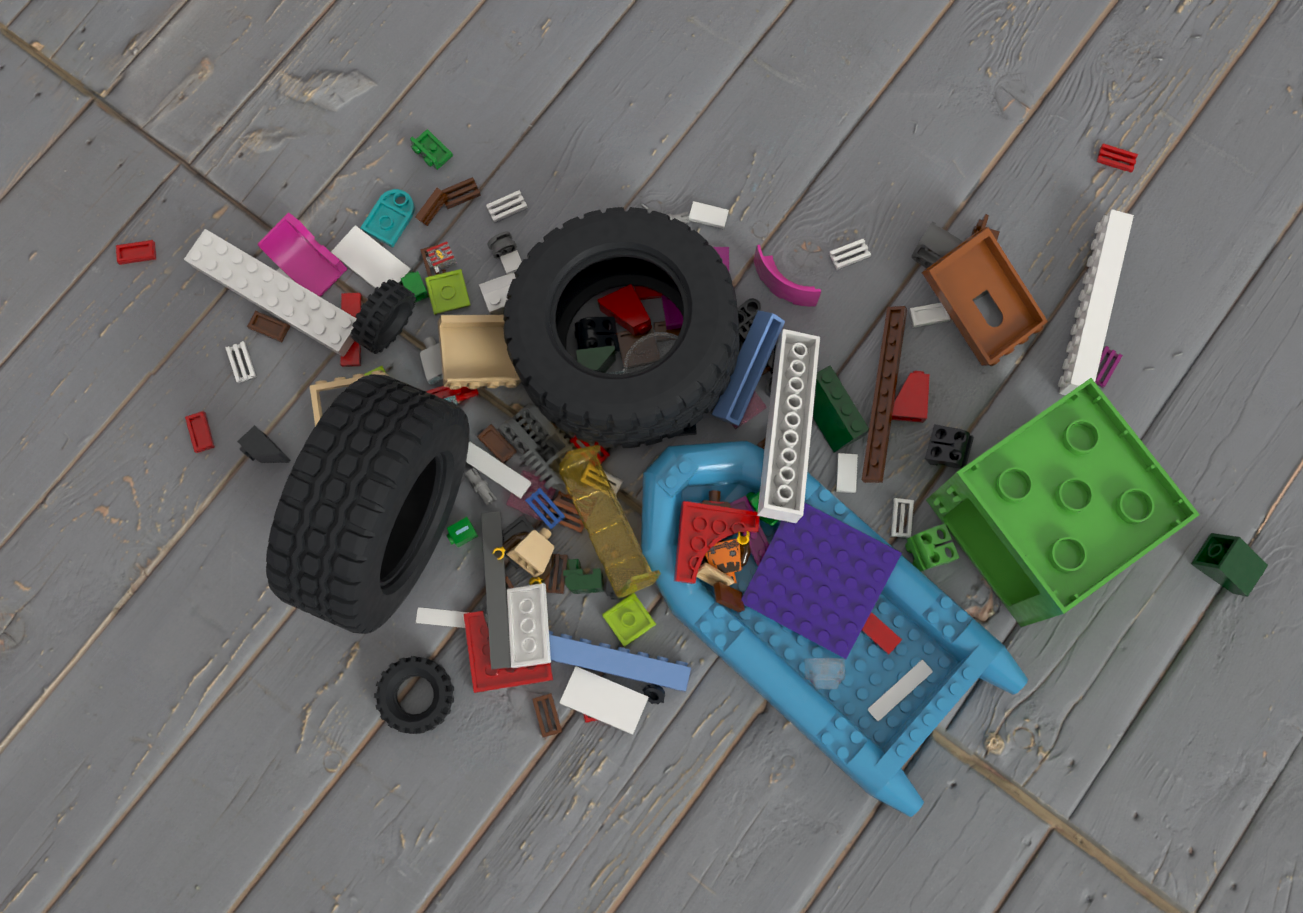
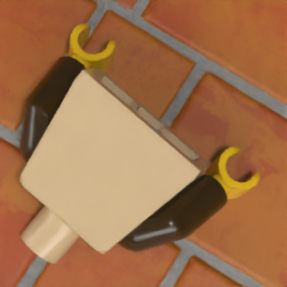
[492,528,554,585]

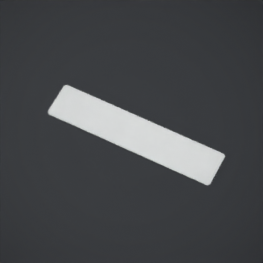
[416,608,488,628]
[868,660,933,721]

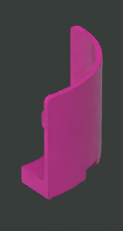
[258,212,347,297]
[754,244,821,307]

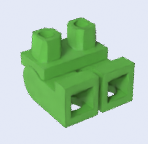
[905,523,960,571]

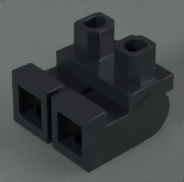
[574,317,620,354]
[925,424,974,469]

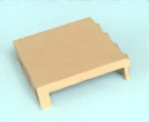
[438,315,521,389]

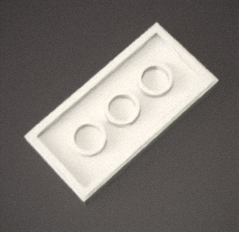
[331,225,412,288]
[506,583,551,668]
[560,666,649,735]

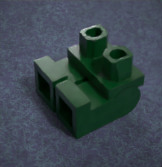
[563,559,604,594]

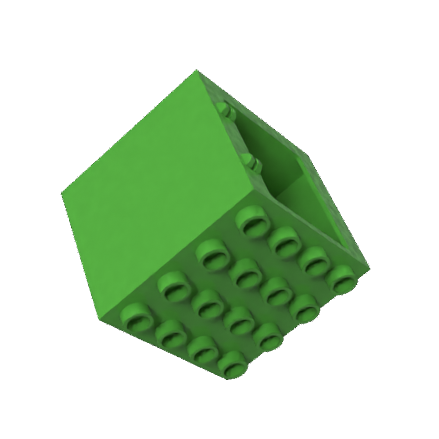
[926,378,1200,627]

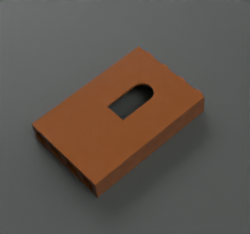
[922,227,1048,366]

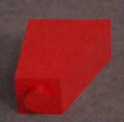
[597,284,652,336]
[892,371,930,423]

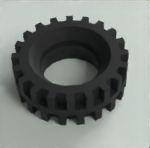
[351,279,416,354]
[374,656,454,734]

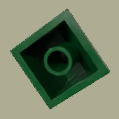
[1191,533,1268,597]

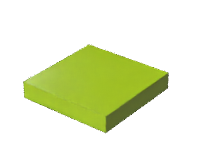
[425,269,471,315]
[602,592,656,647]

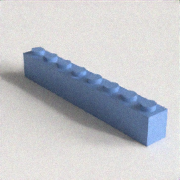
[549,631,691,692]

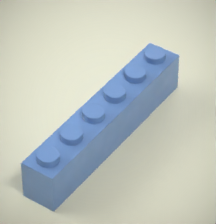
[712,310,785,426]

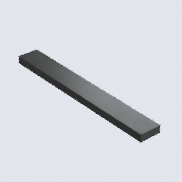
[481,511,511,670]

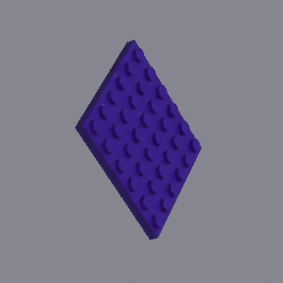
[742,502,902,659]

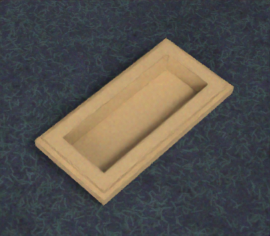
[697,563,734,587]

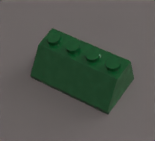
[812,365,869,453]

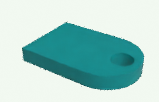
[360,189,415,248]

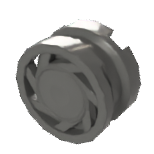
[487,232,517,259]

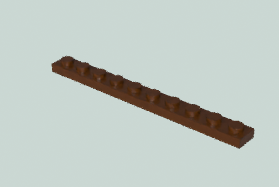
[861,306,907,483]

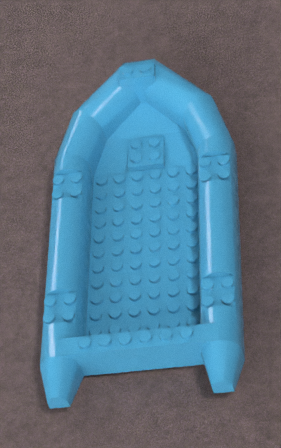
[641,441,1028,817]

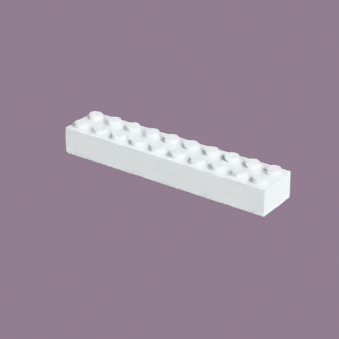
[1058,209,1134,395]
[184,229,356,357]
[757,329,820,523]

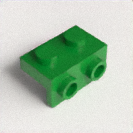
[410,129,453,170]

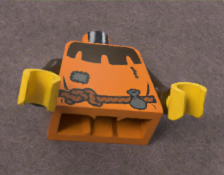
[701,531,751,584]

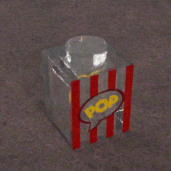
[426,242,457,272]

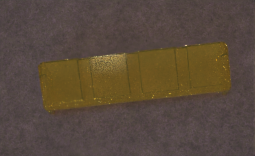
[559,445,661,598]

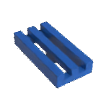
[525,488,565,529]

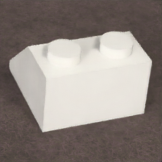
[479,272,515,315]

